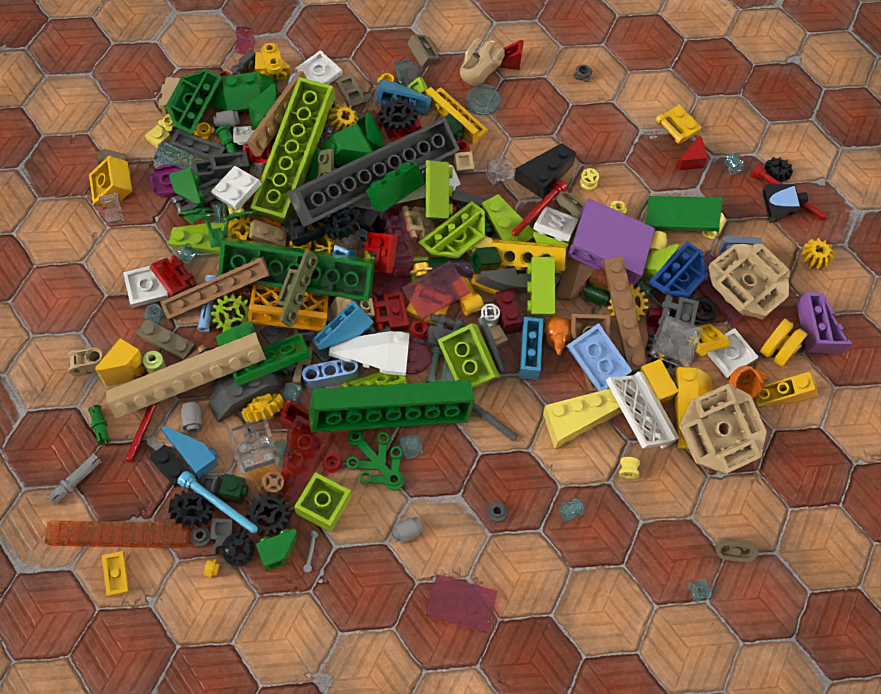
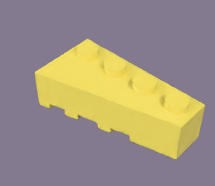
[543,386,626,449]

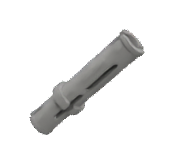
[46,454,102,505]

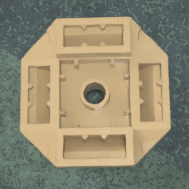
[708,244,790,320]
[679,384,767,474]

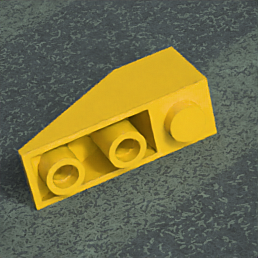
[755,371,819,407]

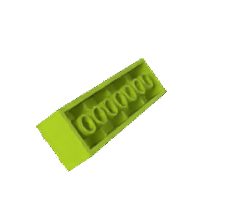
[250,77,336,224]

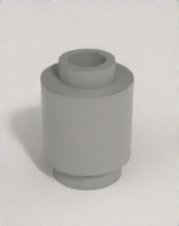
[213,110,240,128]
[181,402,203,433]
[391,517,423,544]

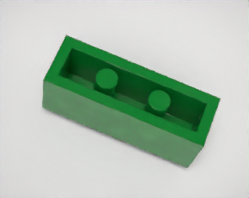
[366,162,426,211]

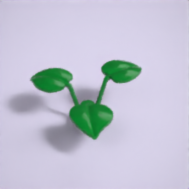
[180,207,263,248]

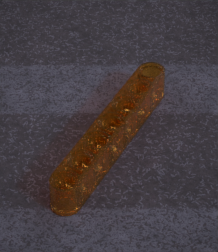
[45,521,190,548]

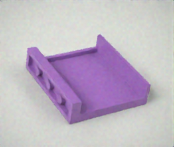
[567,198,655,286]

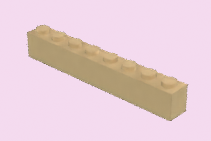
[106,333,266,419]

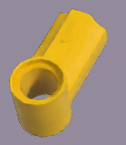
[453,277,484,316]

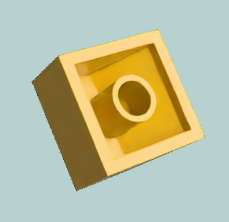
[89,156,132,205]
[95,338,146,386]

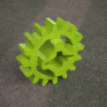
[211,294,249,333]

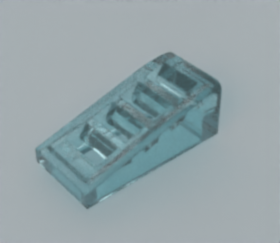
[154,141,195,170]

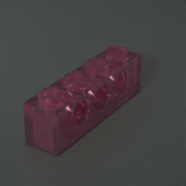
[382,203,414,277]

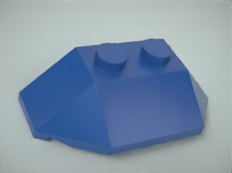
[649,242,707,298]

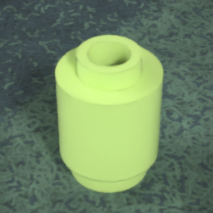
[143,351,166,374]

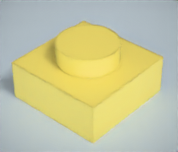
[145,125,171,149]

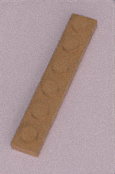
[246,71,307,156]
[603,256,647,371]
[160,257,271,319]

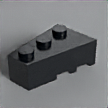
[514,143,576,199]

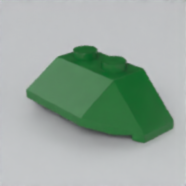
[166,69,222,135]
[209,72,279,112]

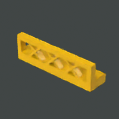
[426,87,488,144]

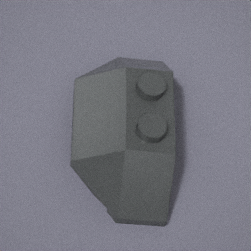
[209,370,288,422]

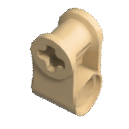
[68,348,105,375]

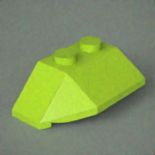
[418,201,485,259]

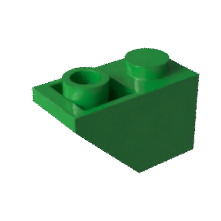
[169,168,205,207]
[256,529,298,572]

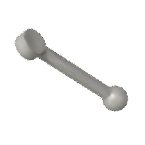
[303,530,318,573]

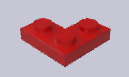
[365,232,398,273]

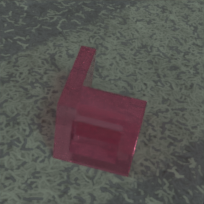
[235,26,255,54]

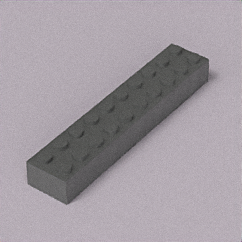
[287,118,460,227]

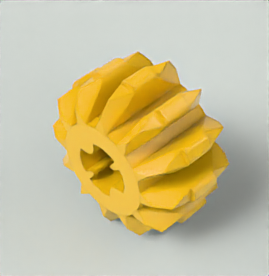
[328,103,359,132]
[801,238,834,270]

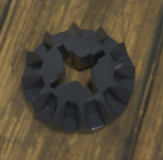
[764,157,793,182]
[694,297,718,325]
[221,533,255,566]

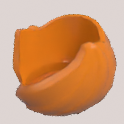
[543,316,573,355]
[729,365,770,399]

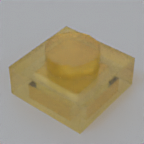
[247,463,271,491]

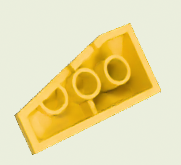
[673,367,713,449]

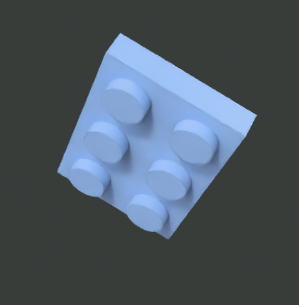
[567,323,632,391]

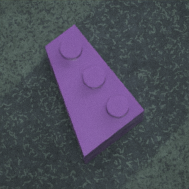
[796,292,852,354]

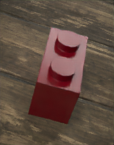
[494,289,523,335]

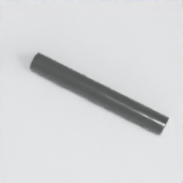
[477,317,506,373]
[472,402,518,441]

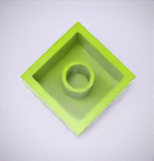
[294,472,352,533]

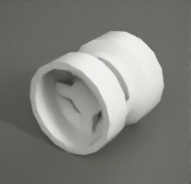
[481,304,500,329]

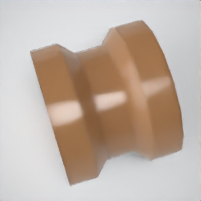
[262,472,284,492]

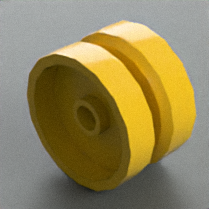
[760,318,808,368]

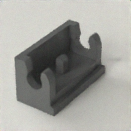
[452,186,491,210]

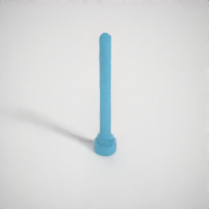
[177,471,258,533]

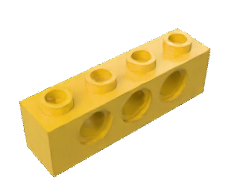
[491,239,569,273]

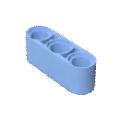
[302,359,359,389]

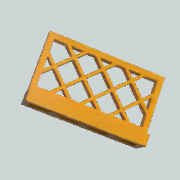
[248,284,329,331]

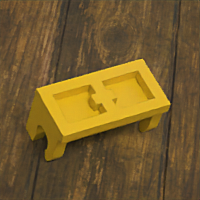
[639,359,678,404]

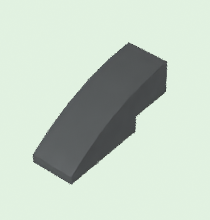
[191,151,249,184]
[475,268,531,293]

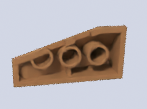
[555,233,599,301]
[571,314,610,392]

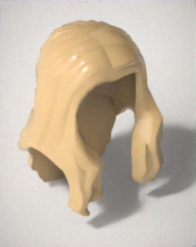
[460,38,505,86]

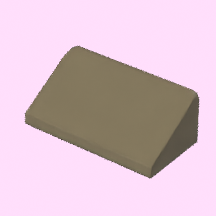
[407,34,440,67]

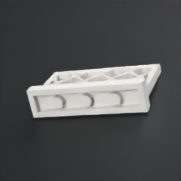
[606,371,680,449]

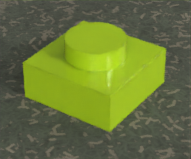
[407,77,428,95]

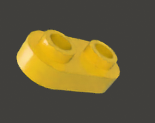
[261,43,283,75]

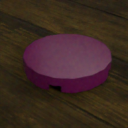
[150,164,182,198]

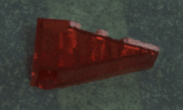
[277,415,337,505]

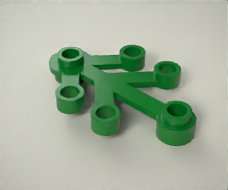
[347,430,404,491]

